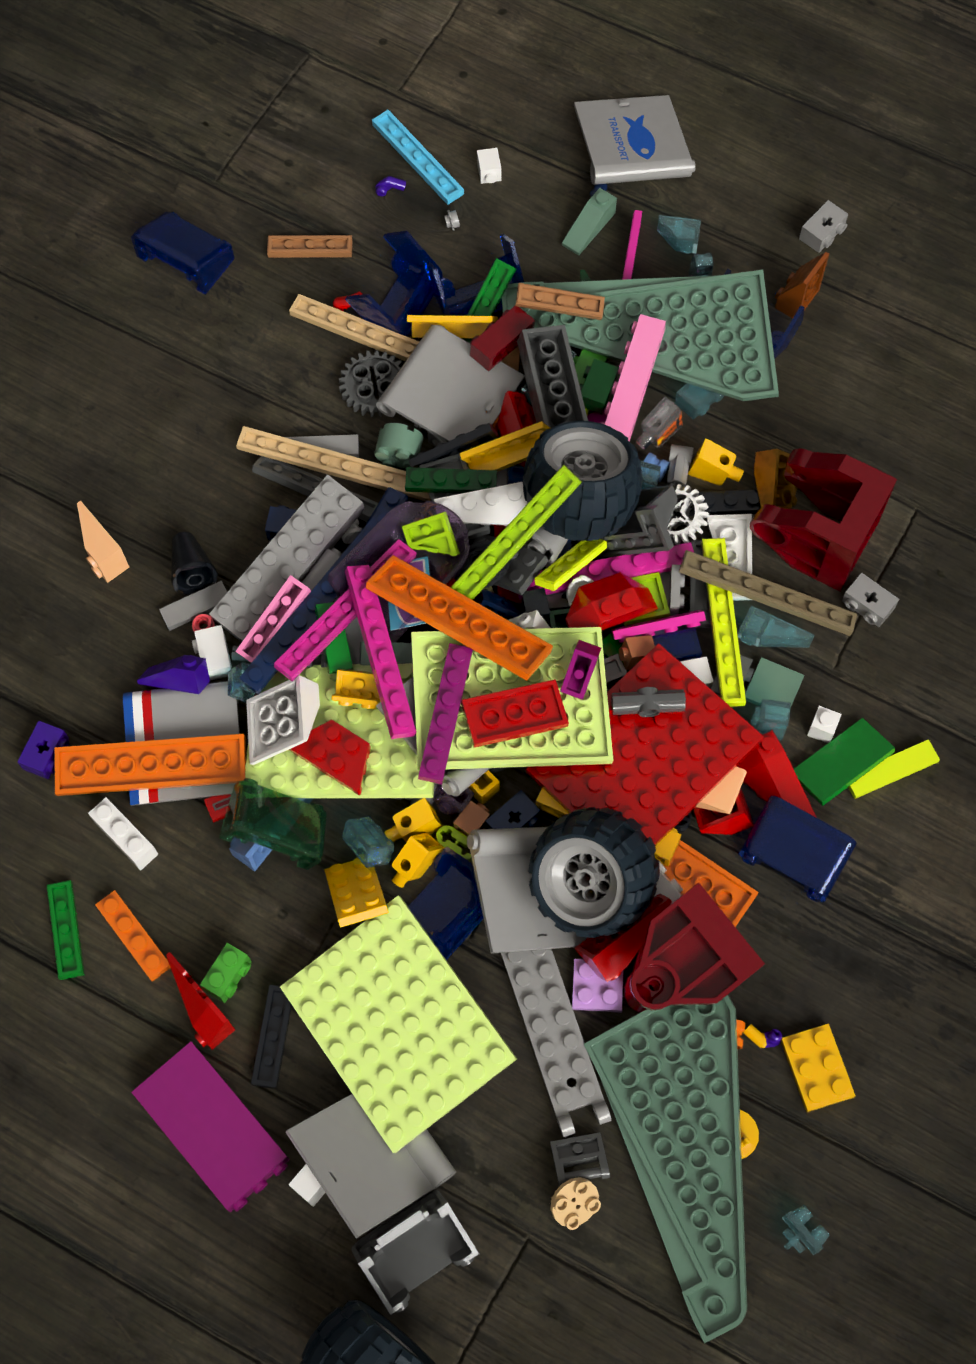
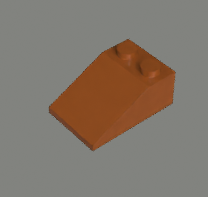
[775,252,829,321]

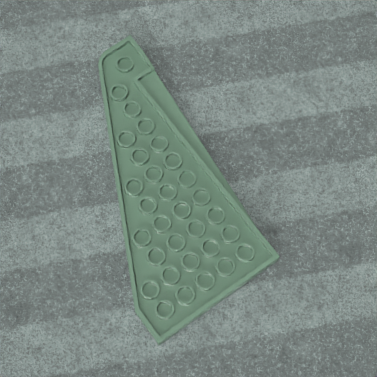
[502,269,779,401]
[584,995,747,1343]

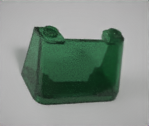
[219,778,327,870]

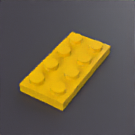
[324,855,389,928]

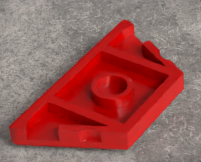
[289,720,371,795]

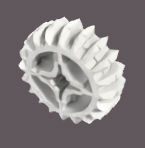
[667,484,709,545]

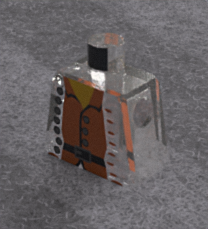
[636,396,683,450]

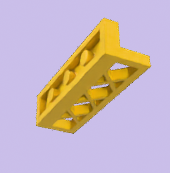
[407,315,498,338]
[460,421,550,472]

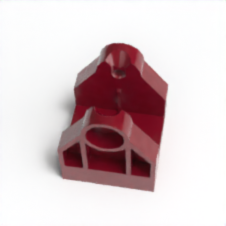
[750,448,897,592]
[623,883,765,1013]

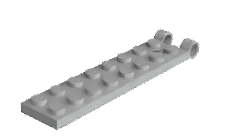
[500,935,612,1137]

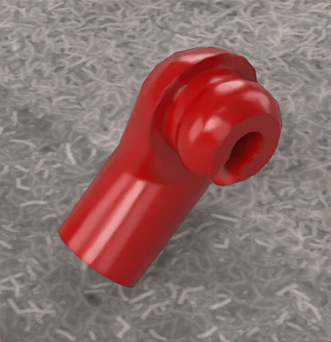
[332,291,364,311]

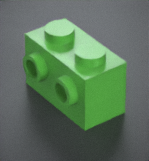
[200,943,252,1003]

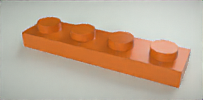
[95,890,171,981]

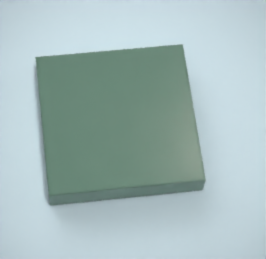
[745,657,805,717]

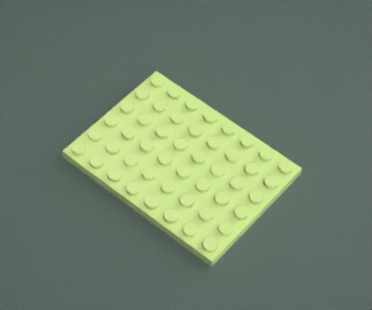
[411,627,613,770]
[242,663,434,799]
[280,895,517,1153]

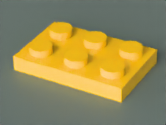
[781,1023,855,1113]

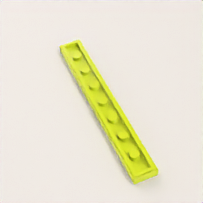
[701,538,746,707]

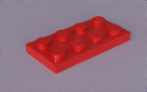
[461,679,569,748]

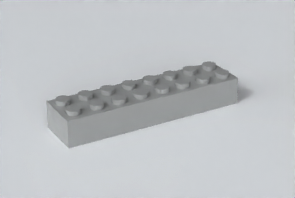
[209,474,365,642]

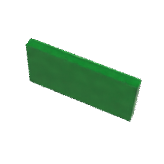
[794,718,895,806]

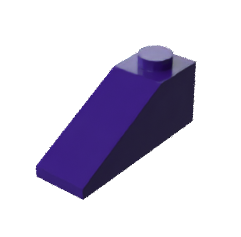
[137,655,210,694]

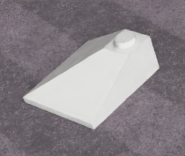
[246,675,320,765]

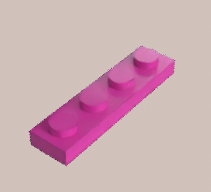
[611,610,706,643]

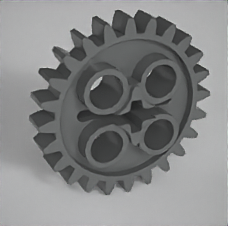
[339,350,402,417]

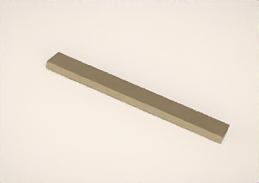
[679,550,857,636]

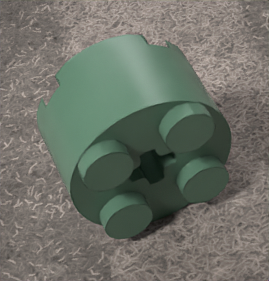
[374,423,423,469]

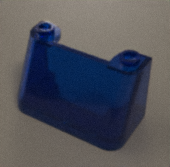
[131,212,235,295]
[738,796,857,903]
[408,846,484,960]

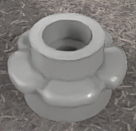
[444,210,460,231]

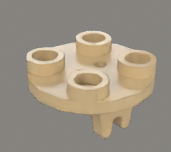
[550,1177,601,1230]

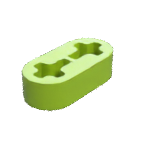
[436,825,472,862]

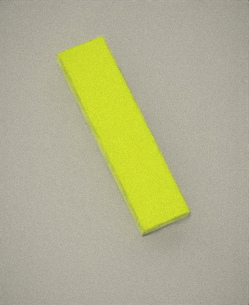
[535,539,607,591]
[848,739,940,799]

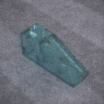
[737,606,815,648]

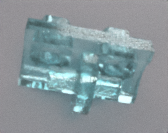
[782,1205,830,1255]

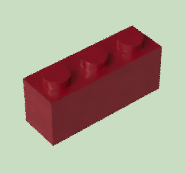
[470,306,535,371]

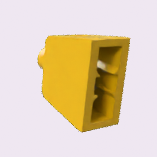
[688,438,744,486]
[384,798,442,844]
[391,833,445,888]

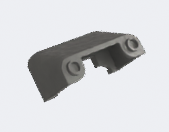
[352,1190,479,1315]

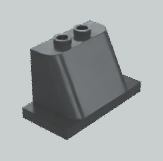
[597,485,677,558]

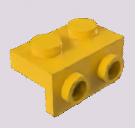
[331,669,381,709]

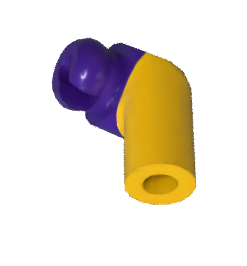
[743,1024,782,1048]

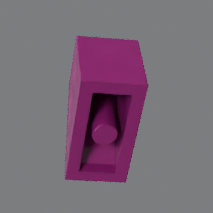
[560,640,601,700]

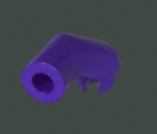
[375,176,406,197]

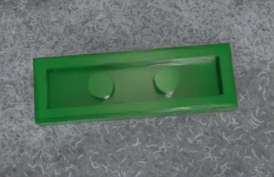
[315,602,353,674]

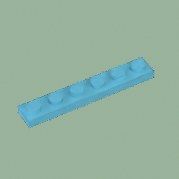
[372,110,464,205]

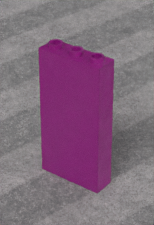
[131,1042,290,1212]

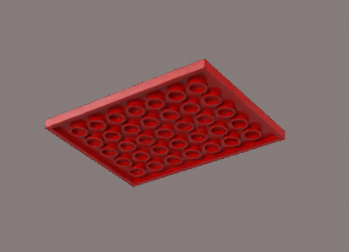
[526,643,764,846]

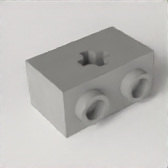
[799,200,848,253]
[842,573,899,628]

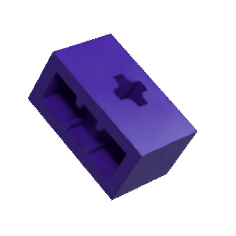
[17,721,69,779]

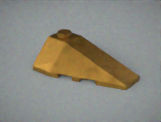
[754,449,798,509]

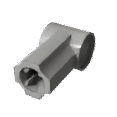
[667,444,693,489]

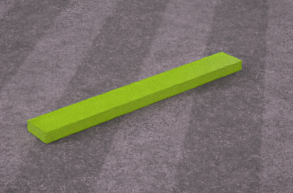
[450,465,582,600]

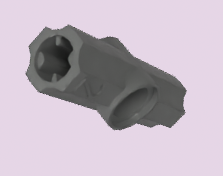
[611,687,686,717]

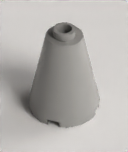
[522,526,568,568]

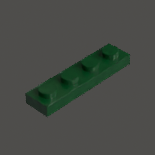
[405,467,497,494]

